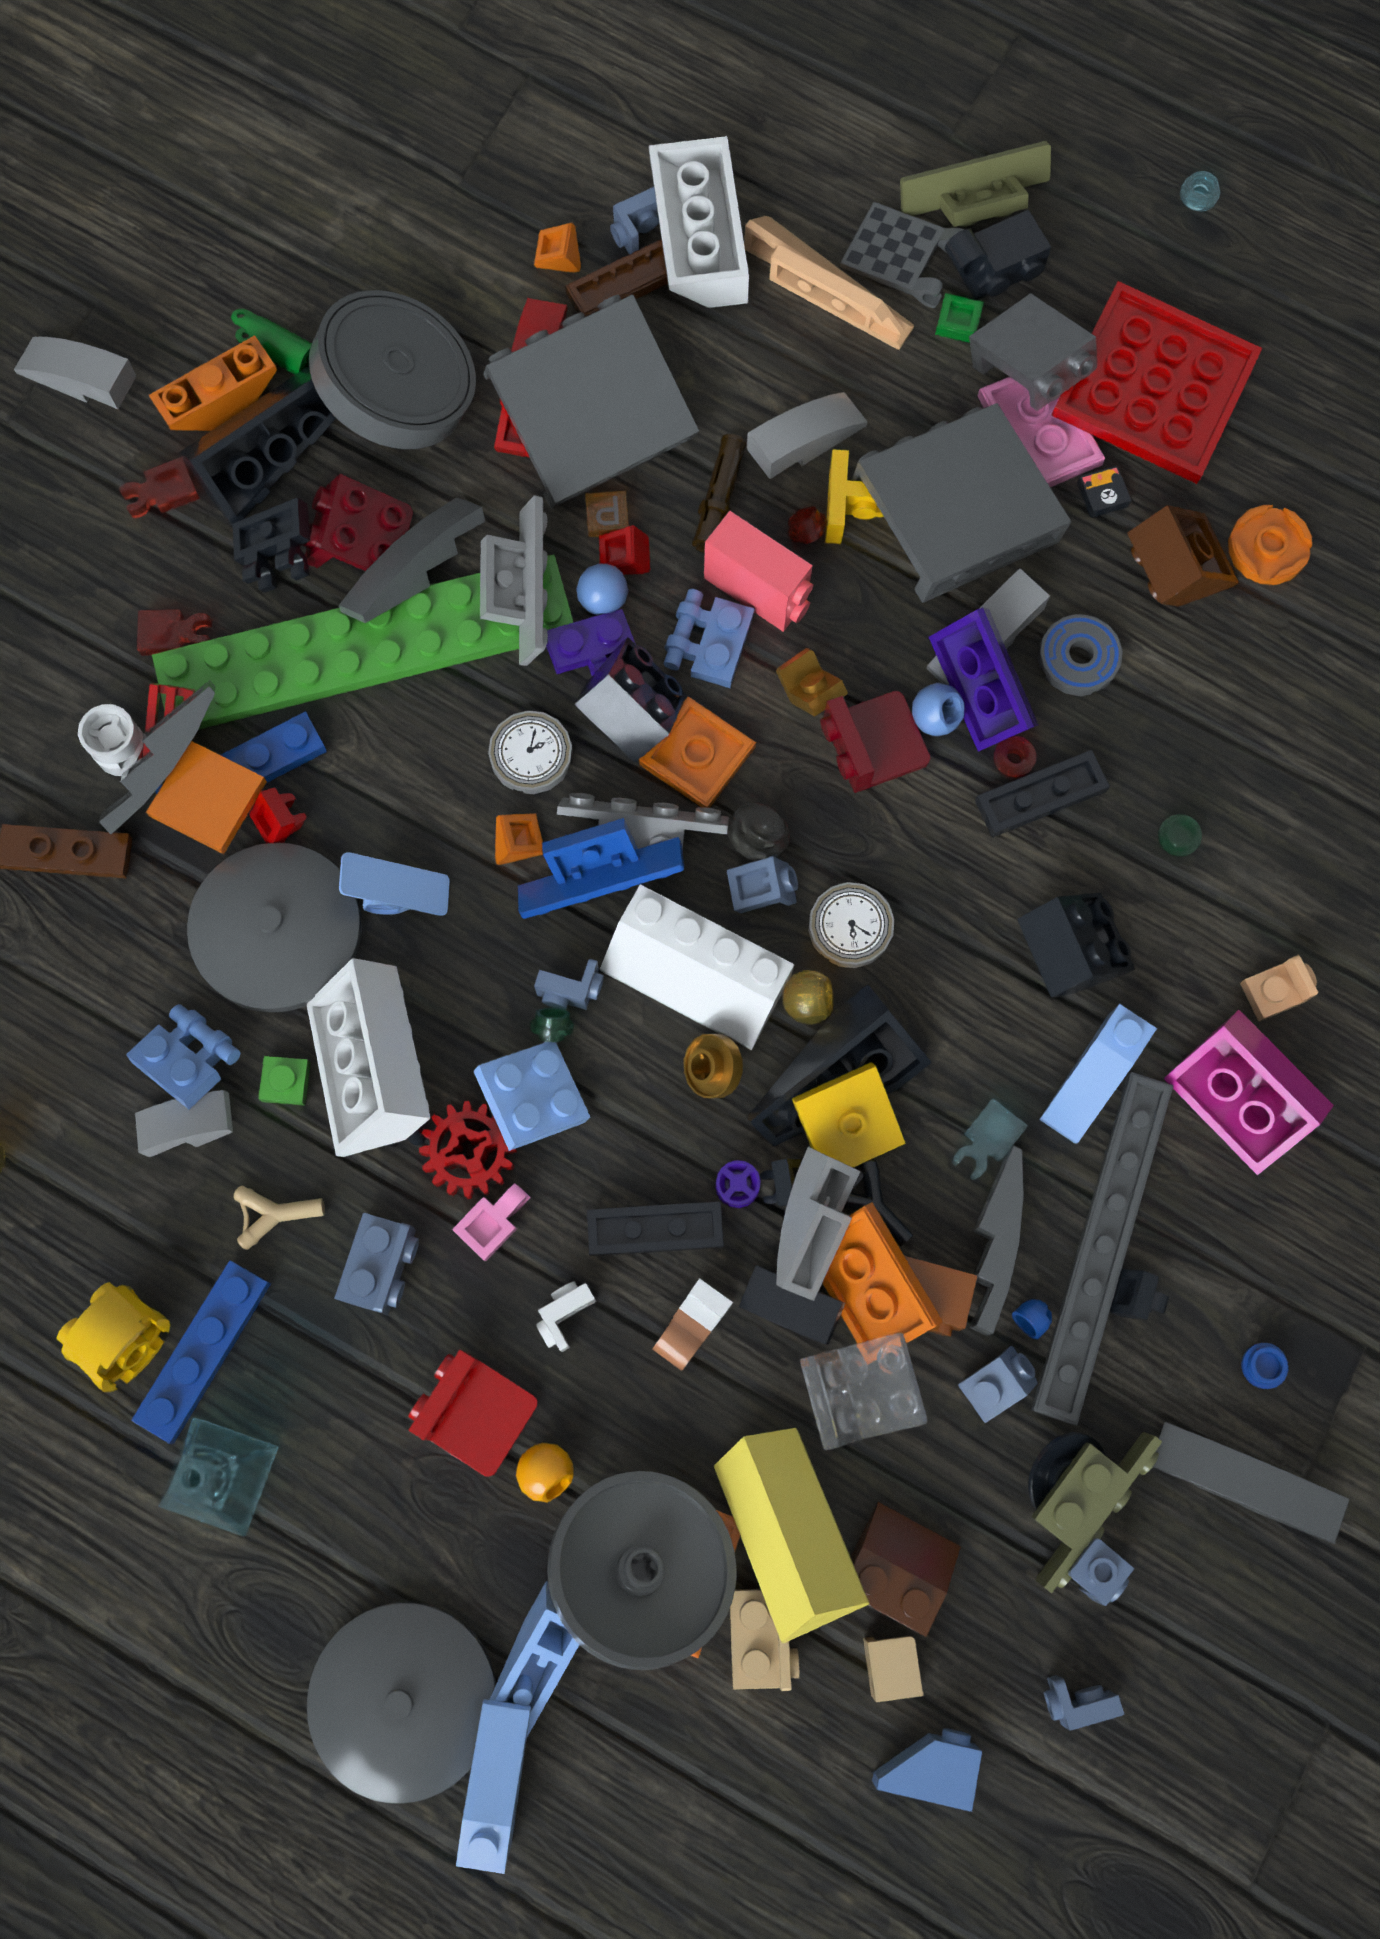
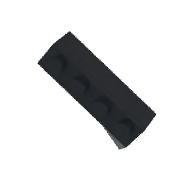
[179,366,336,526]

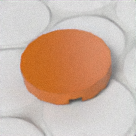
[1228,505,1312,585]

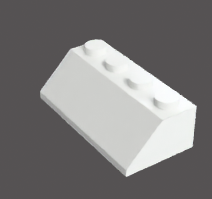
[649,136,749,308]
[600,885,794,1051]
[307,958,430,1157]

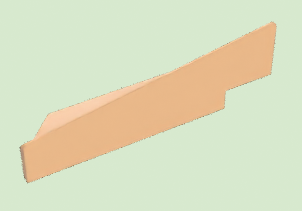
[744,216,914,350]

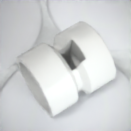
[78,704,144,776]

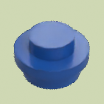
[1241,1343,1288,1389]

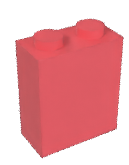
[704,511,813,632]

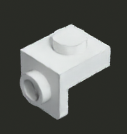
[536,1281,596,1352]

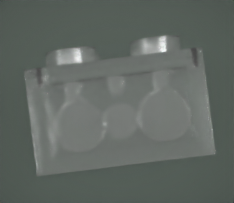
[800,1333,927,1451]

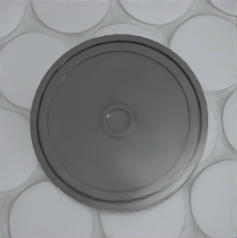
[309,290,476,449]

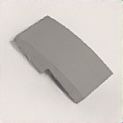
[135,1090,233,1157]

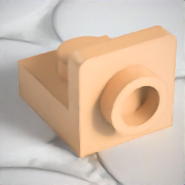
[1240,955,1318,1022]

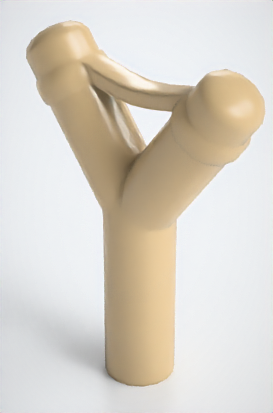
[234,1186,325,1250]

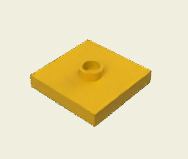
[792,1062,906,1167]

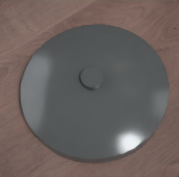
[187,843,362,1013]
[547,1471,736,1670]
[307,1602,497,1803]

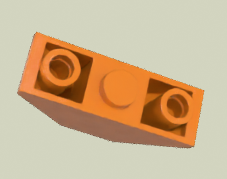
[149,335,277,431]

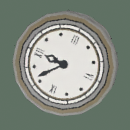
[488,711,573,794]
[808,882,894,968]

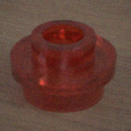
[788,506,828,544]
[994,736,1036,778]

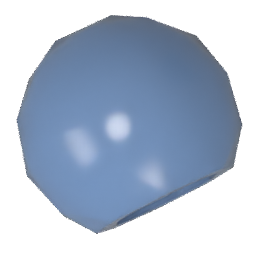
[576,564,629,616]
[912,683,964,737]

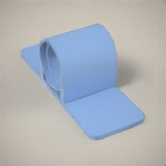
[339,852,450,916]

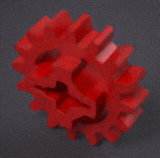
[419,1101,517,1199]

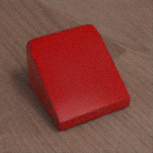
[599,525,650,575]

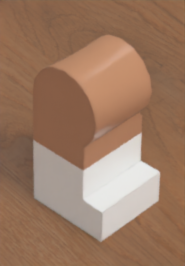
[652,1278,733,1371]

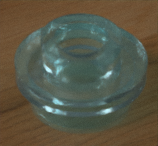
[1180,171,1220,211]

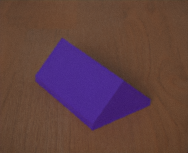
[929,607,1039,752]

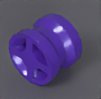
[715,1160,761,1209]

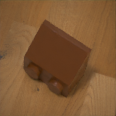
[1127,505,1239,606]
[851,1502,961,1637]

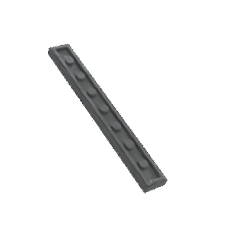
[1031,1072,1174,1425]

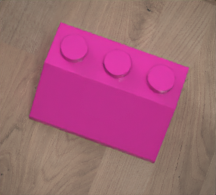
[1164,1010,1334,1175]

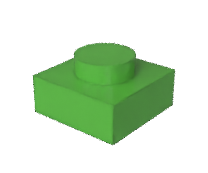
[258,1056,311,1105]

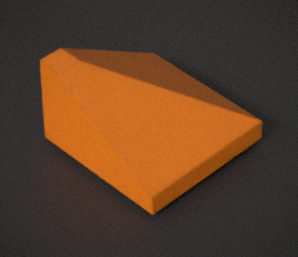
[534,223,581,273]
[495,813,543,865]

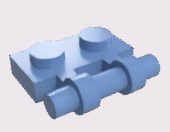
[663,589,755,688]
[126,1004,241,1110]

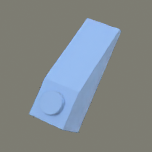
[1039,1004,1157,1144]
[490,1581,579,1737]
[456,1699,531,1874]

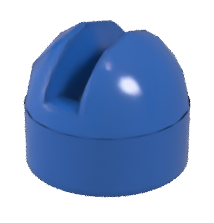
[1012,1299,1052,1340]

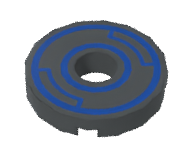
[1038,614,1123,697]

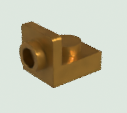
[776,648,848,717]

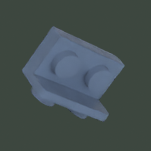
[334,1212,419,1315]

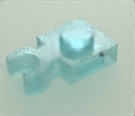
[952,1098,1028,1180]

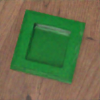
[935,293,984,343]

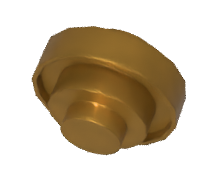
[684,1034,743,1098]

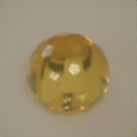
[782,970,834,1025]

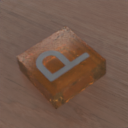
[585,491,628,537]

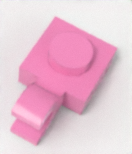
[452,1183,531,1261]

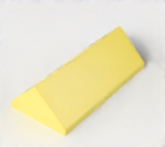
[714,1428,870,1644]

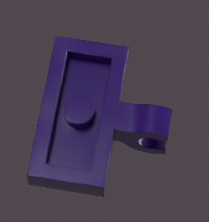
[546,609,635,676]

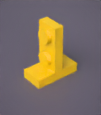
[825,450,884,544]

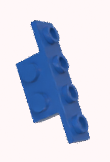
[518,818,684,919]

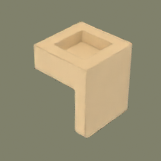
[863,1636,923,1702]

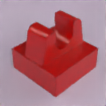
[249,787,307,843]

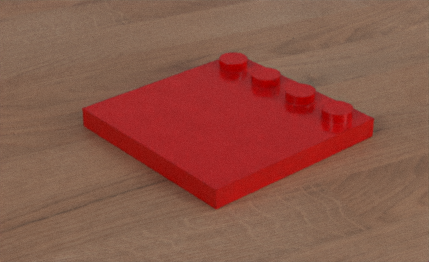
[1051,281,1262,484]

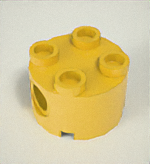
[57,1282,170,1392]

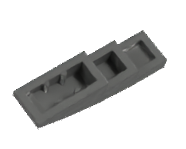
[339,497,485,623]
[99,680,215,834]
[970,1146,1024,1336]
[1152,1422,1350,1544]

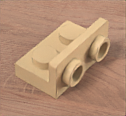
[730,1589,799,1691]

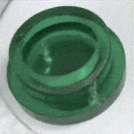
[1158,814,1202,857]
[530,1008,574,1042]

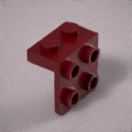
[302,474,413,571]
[820,691,930,793]

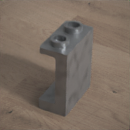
[969,293,1097,411]

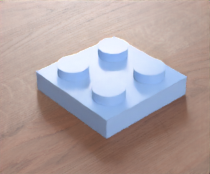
[473,1039,590,1151]

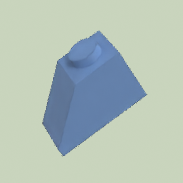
[872,1728,982,1812]

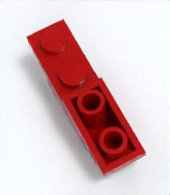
[494,298,567,458]

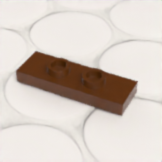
[565,239,668,317]
[0,824,133,879]

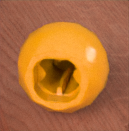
[516,1443,574,1502]

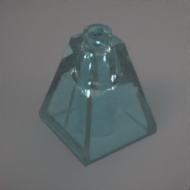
[158,1417,279,1537]

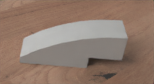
[14,337,137,409]
[747,392,867,479]
[926,569,1050,685]
[776,1147,860,1301]

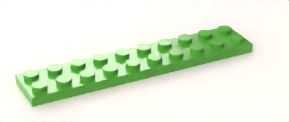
[152,554,573,730]

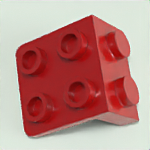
[408,1350,538,1477]

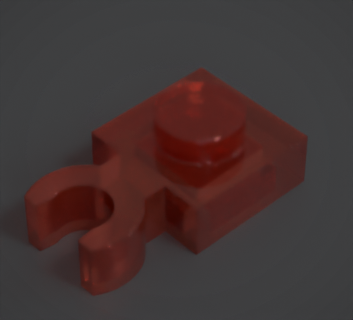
[119,457,200,518]
[137,609,212,656]

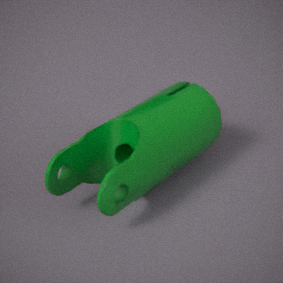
[231,309,312,375]

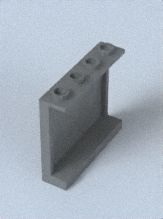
[483,294,699,509]
[851,403,1071,603]

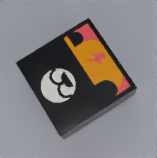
[1077,465,1132,518]

